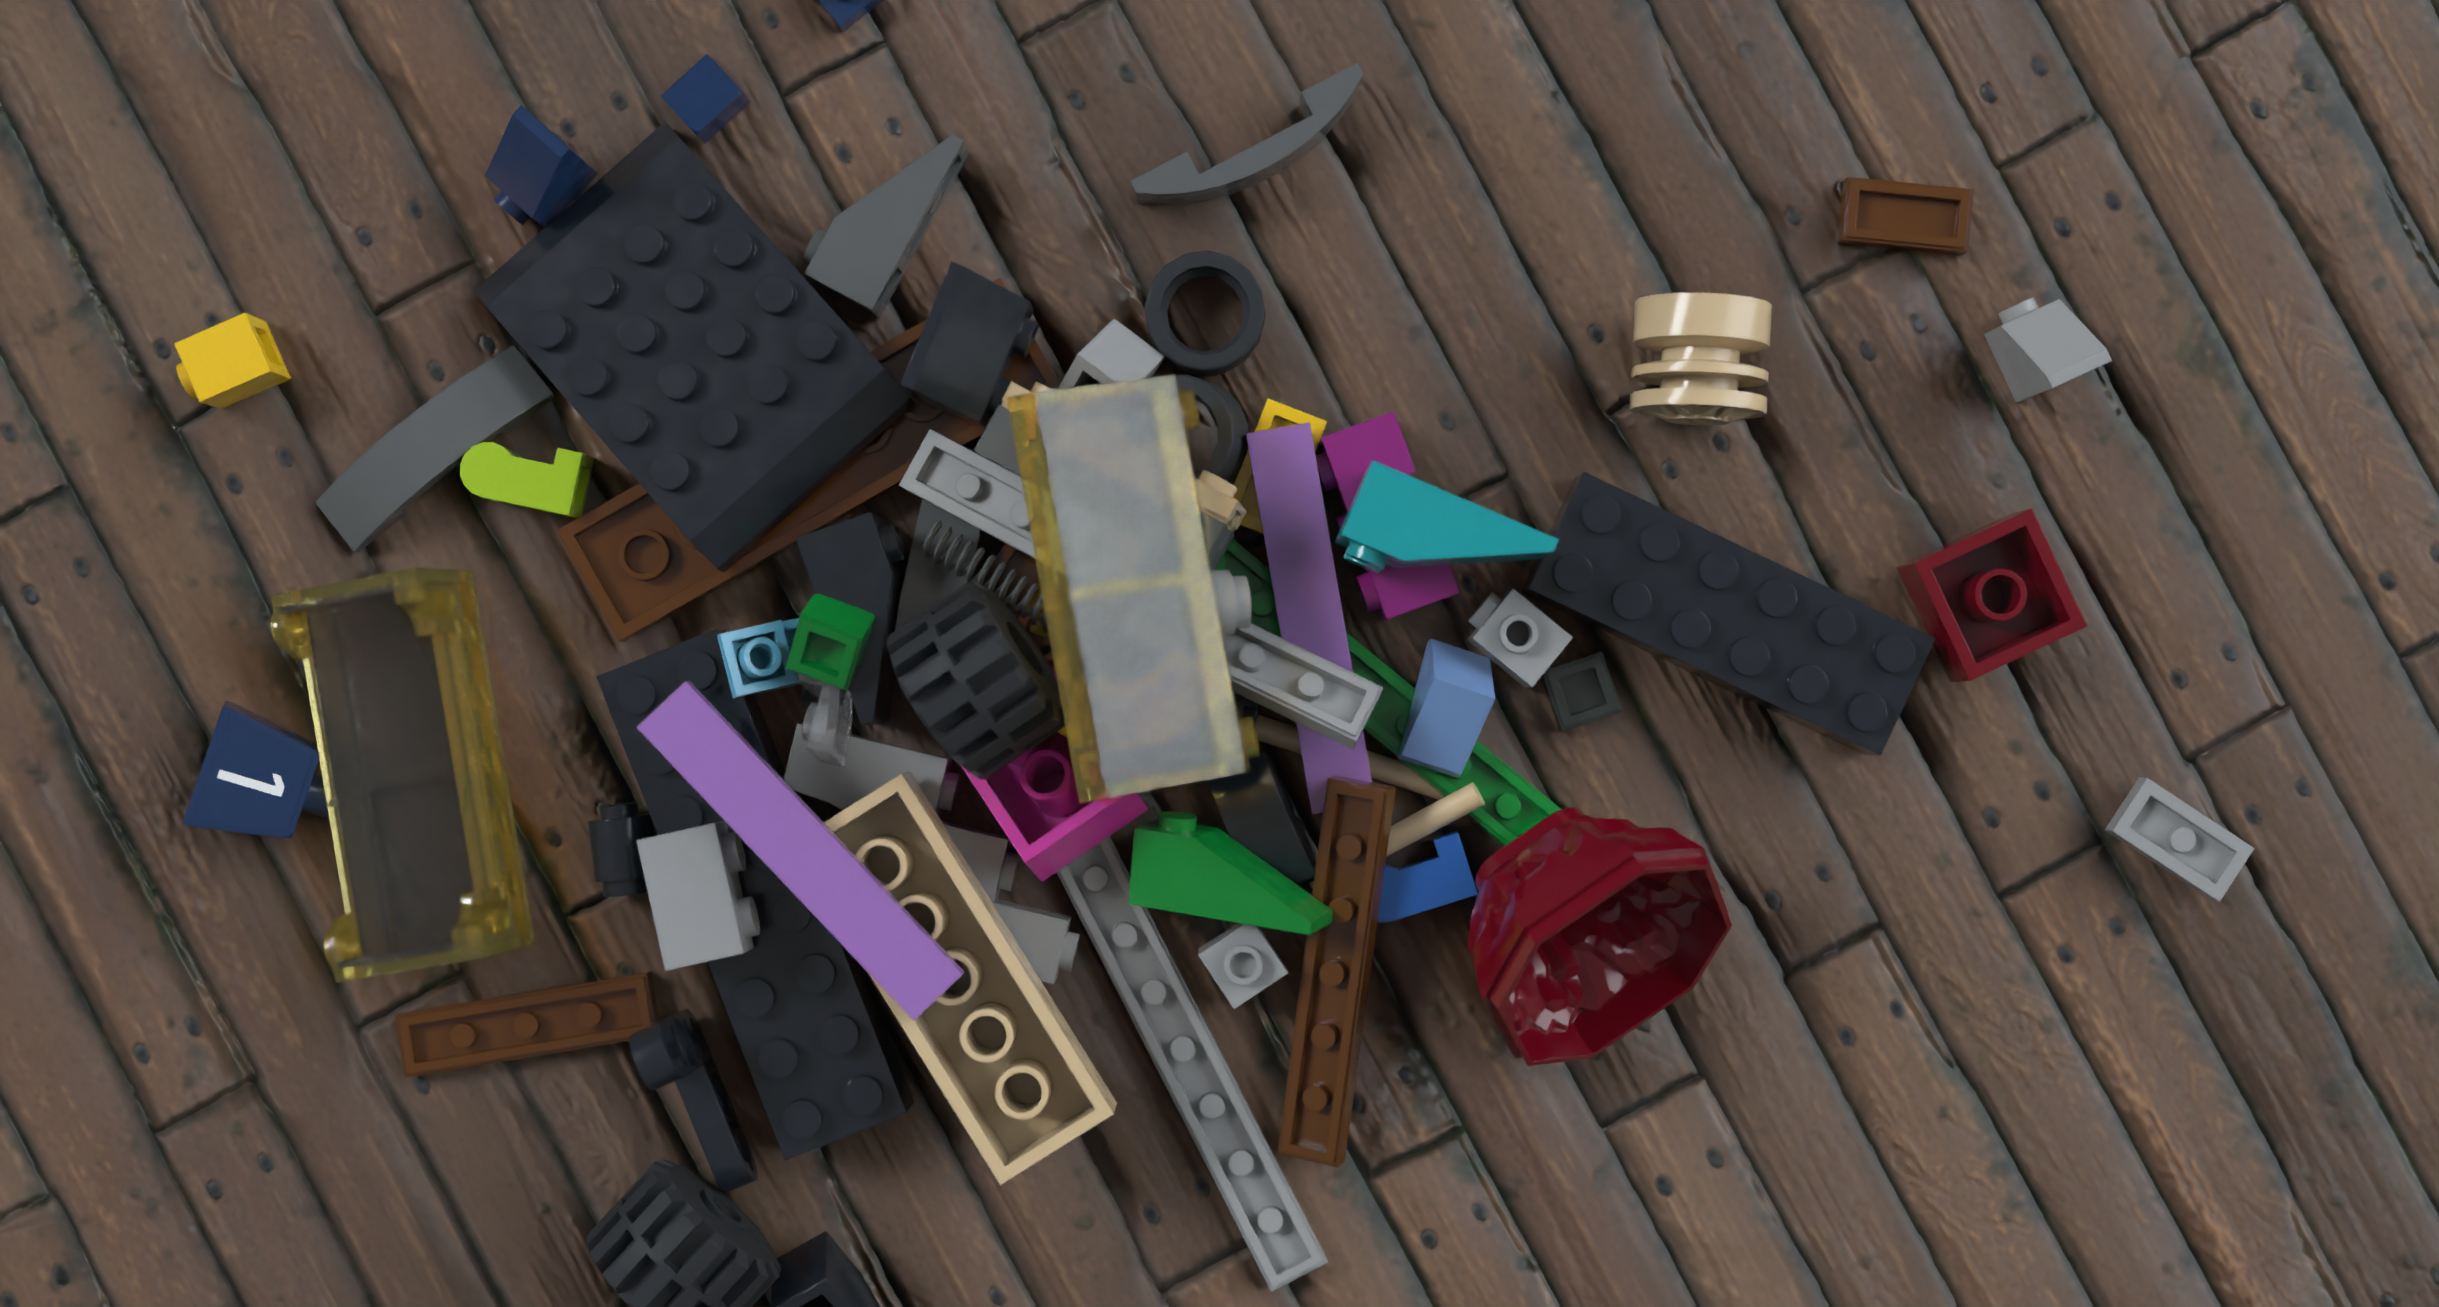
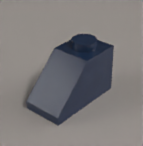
[485,105,598,227]

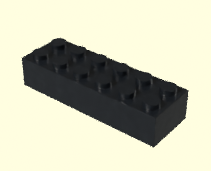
[1521,472,1936,755]

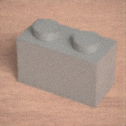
[636,821,760,971]

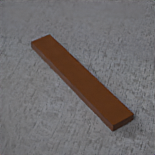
[1278,776,1396,1167]

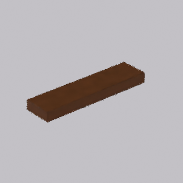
[395,971,659,1078]

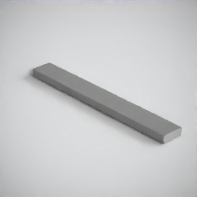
[1056,836,1328,1292]

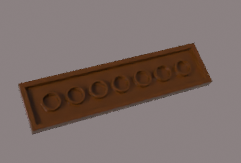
[556,278,1061,642]

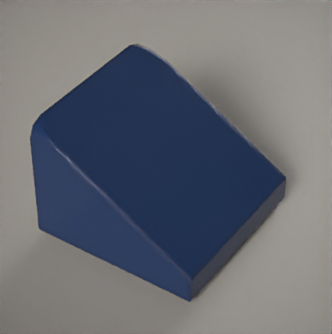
[661,54,751,144]

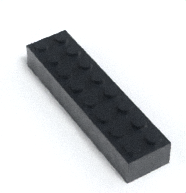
[596,629,915,1161]

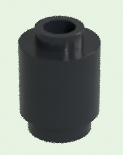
[588,802,655,897]

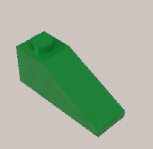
[1128,812,1333,935]

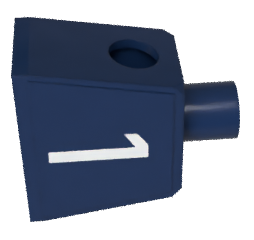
[182,701,351,838]

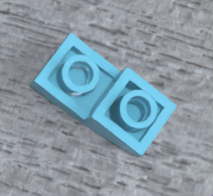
[717,618,816,698]

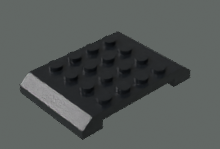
[475,122,916,573]

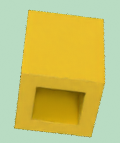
[174,313,291,409]

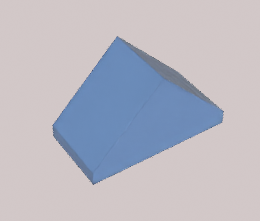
[1398,639,1495,778]

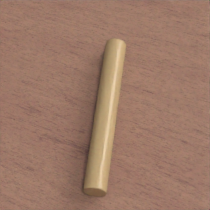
[1309,782,1485,889]

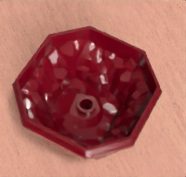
[1468,807,1732,1066]

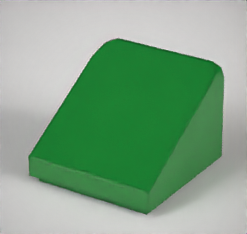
[786,594,875,691]

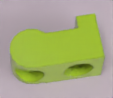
[460,442,595,518]

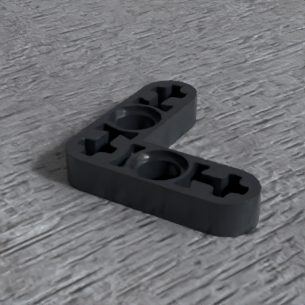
[629,1009,758,1193]

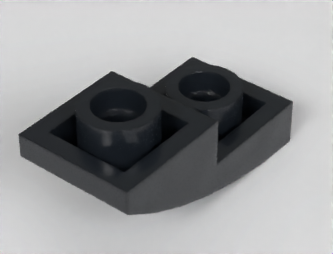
[1207,752,1316,887]

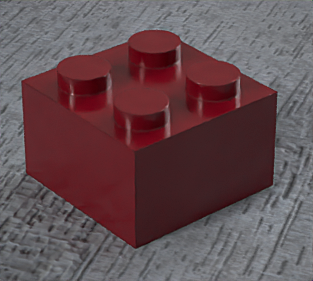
[1896,508,2088,682]

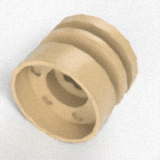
[1630,293,1772,426]

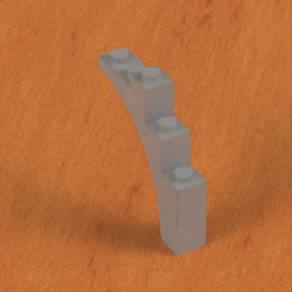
[784,723,1080,984]

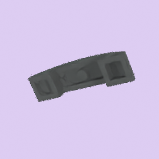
[1130,62,1364,206]
[315,345,556,553]

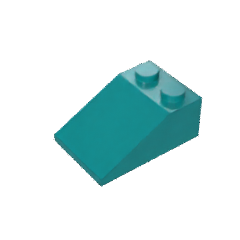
[1335,460,1559,573]

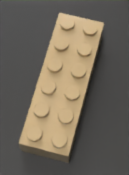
[824,772,1117,1185]

